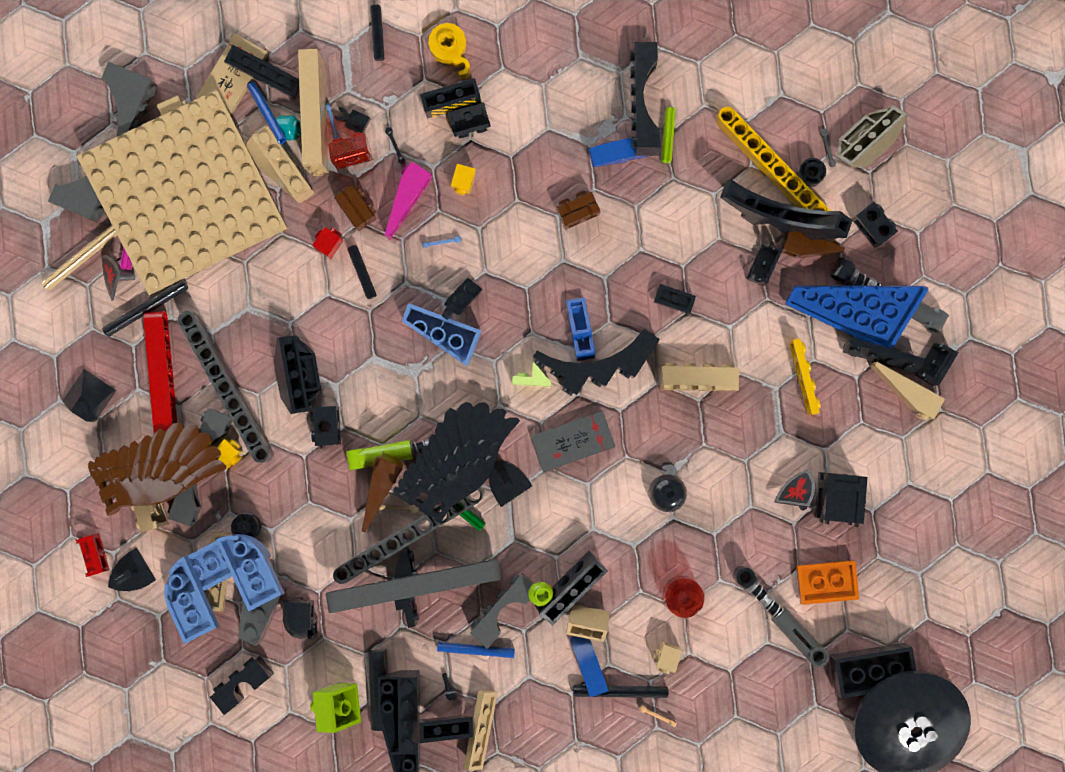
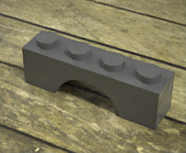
[470,572,535,649]

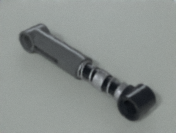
[829,258,949,333]
[733,566,829,667]

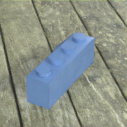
[402,303,482,367]

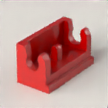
[75,533,110,577]

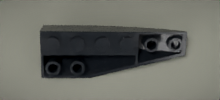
[378,670,420,772]

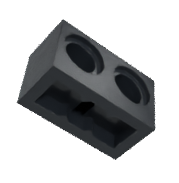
[852,202,898,248]

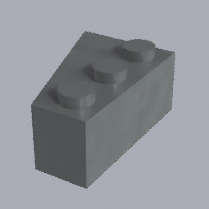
[238,588,286,646]

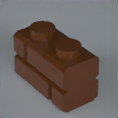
[334,185,377,231]
[556,191,601,230]

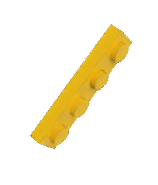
[789,338,821,415]

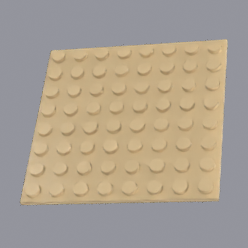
[77,90,287,295]

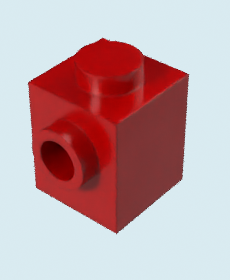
[312,227,344,259]

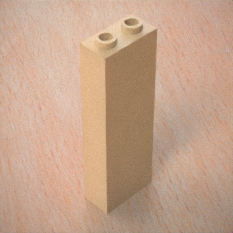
[298,49,329,176]

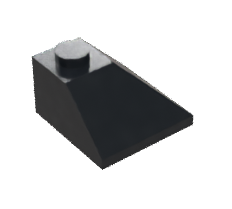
[63,369,117,422]

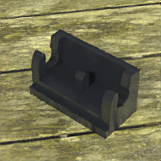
[746,243,783,286]
[915,343,959,386]

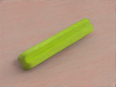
[661,107,676,164]

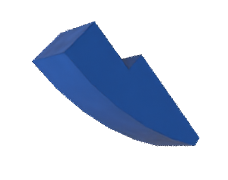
[588,137,647,167]
[566,297,595,361]
[570,636,609,698]

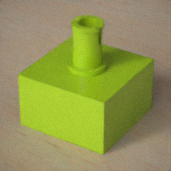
[310,683,361,733]

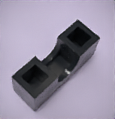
[210,656,274,715]

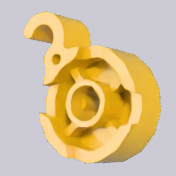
[428,23,471,80]

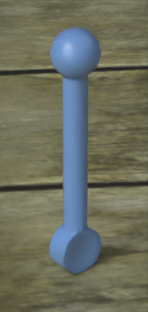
[326,103,340,142]
[422,236,462,248]

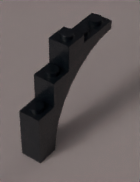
[720,180,853,240]
[533,329,660,396]

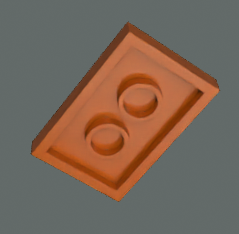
[796,560,859,605]

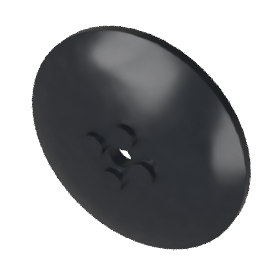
[853,670,971,772]

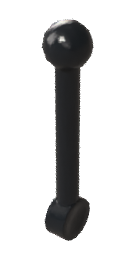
[385,127,405,164]

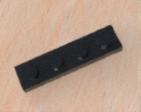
[224,44,300,99]
[842,337,924,373]

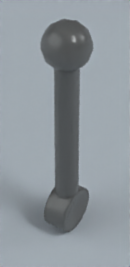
[820,129,836,167]

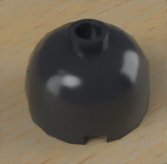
[648,474,687,512]

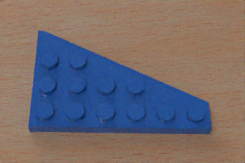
[785,286,929,349]

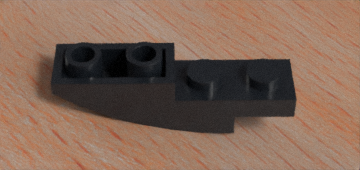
[394,547,420,628]

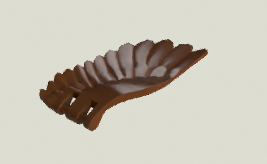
[88,422,226,516]

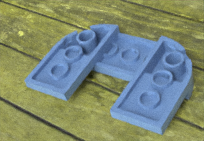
[164,534,284,644]

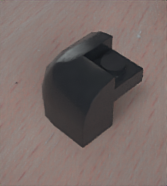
[283,597,318,639]

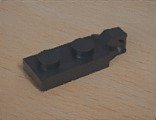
[441,278,483,320]

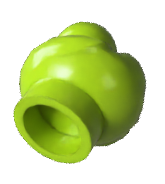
[528,582,553,606]

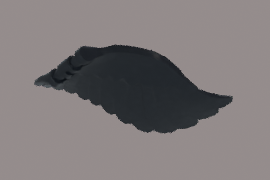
[394,402,520,523]

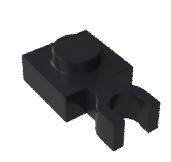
[334,106,371,136]

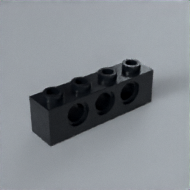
[534,551,608,626]

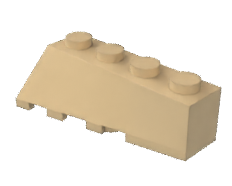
[245,126,315,204]
[659,363,739,391]
[131,503,169,533]

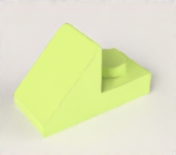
[512,362,551,387]

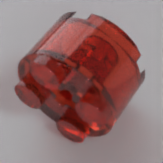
[663,576,705,618]

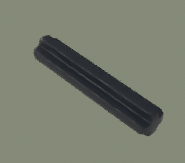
[370,4,385,61]
[347,245,376,299]

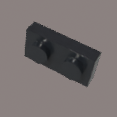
[653,284,696,315]

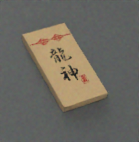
[196,33,268,116]

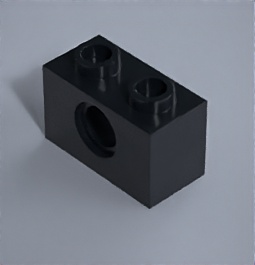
[310,406,341,446]

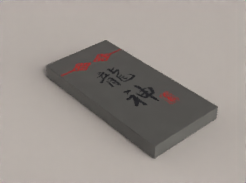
[531,411,615,472]

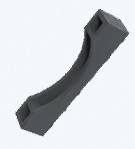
[167,409,232,526]

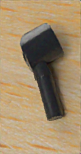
[442,673,457,700]

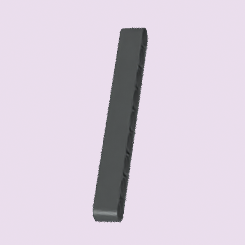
[178,311,273,463]
[333,487,485,584]
[325,559,502,613]

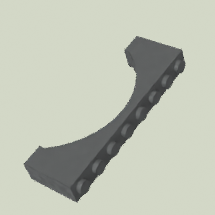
[48,61,157,222]

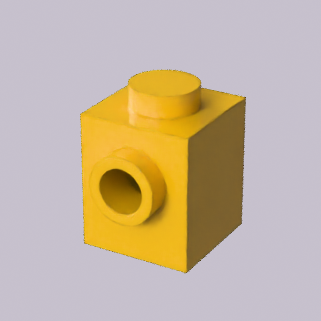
[451,164,476,196]
[217,439,243,469]

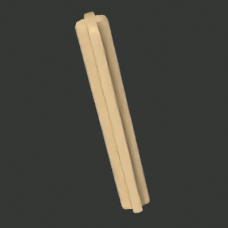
[41,225,117,290]

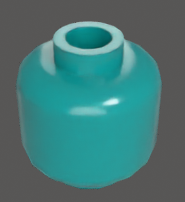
[276,115,301,141]

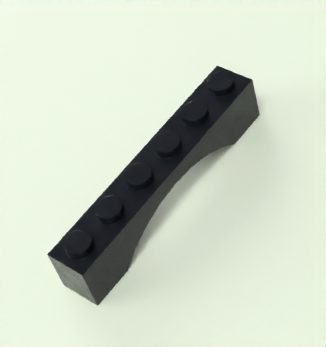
[630,42,660,156]

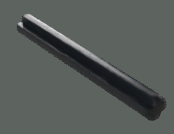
[102,280,188,337]
[573,685,669,698]

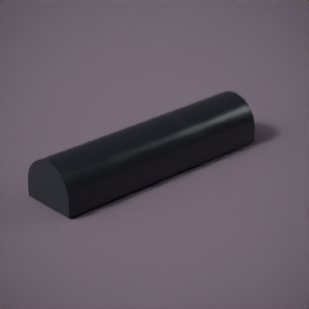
[367,649,388,731]

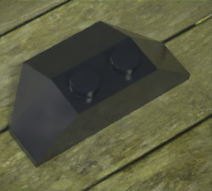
[274,335,322,414]

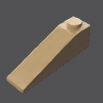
[870,362,945,421]

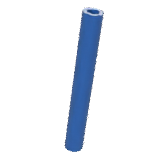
[247,82,287,144]
[437,642,515,658]

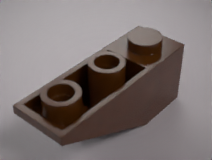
[781,231,845,259]

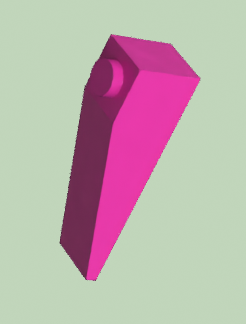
[385,162,433,240]

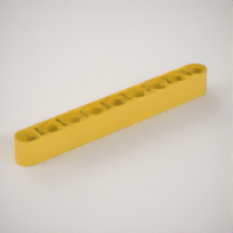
[716,106,831,211]

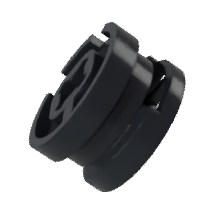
[231,513,262,538]

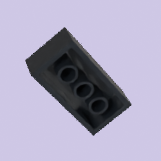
[829,643,916,699]

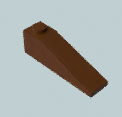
[362,451,403,533]

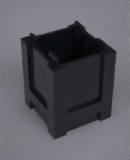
[815,472,868,527]

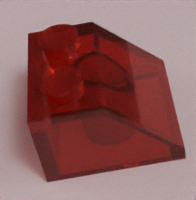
[328,133,374,170]

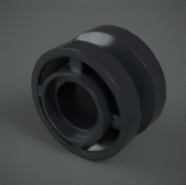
[796,158,826,188]

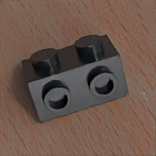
[447,101,491,138]

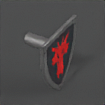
[102,255,135,301]

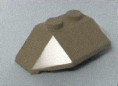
[837,105,908,168]

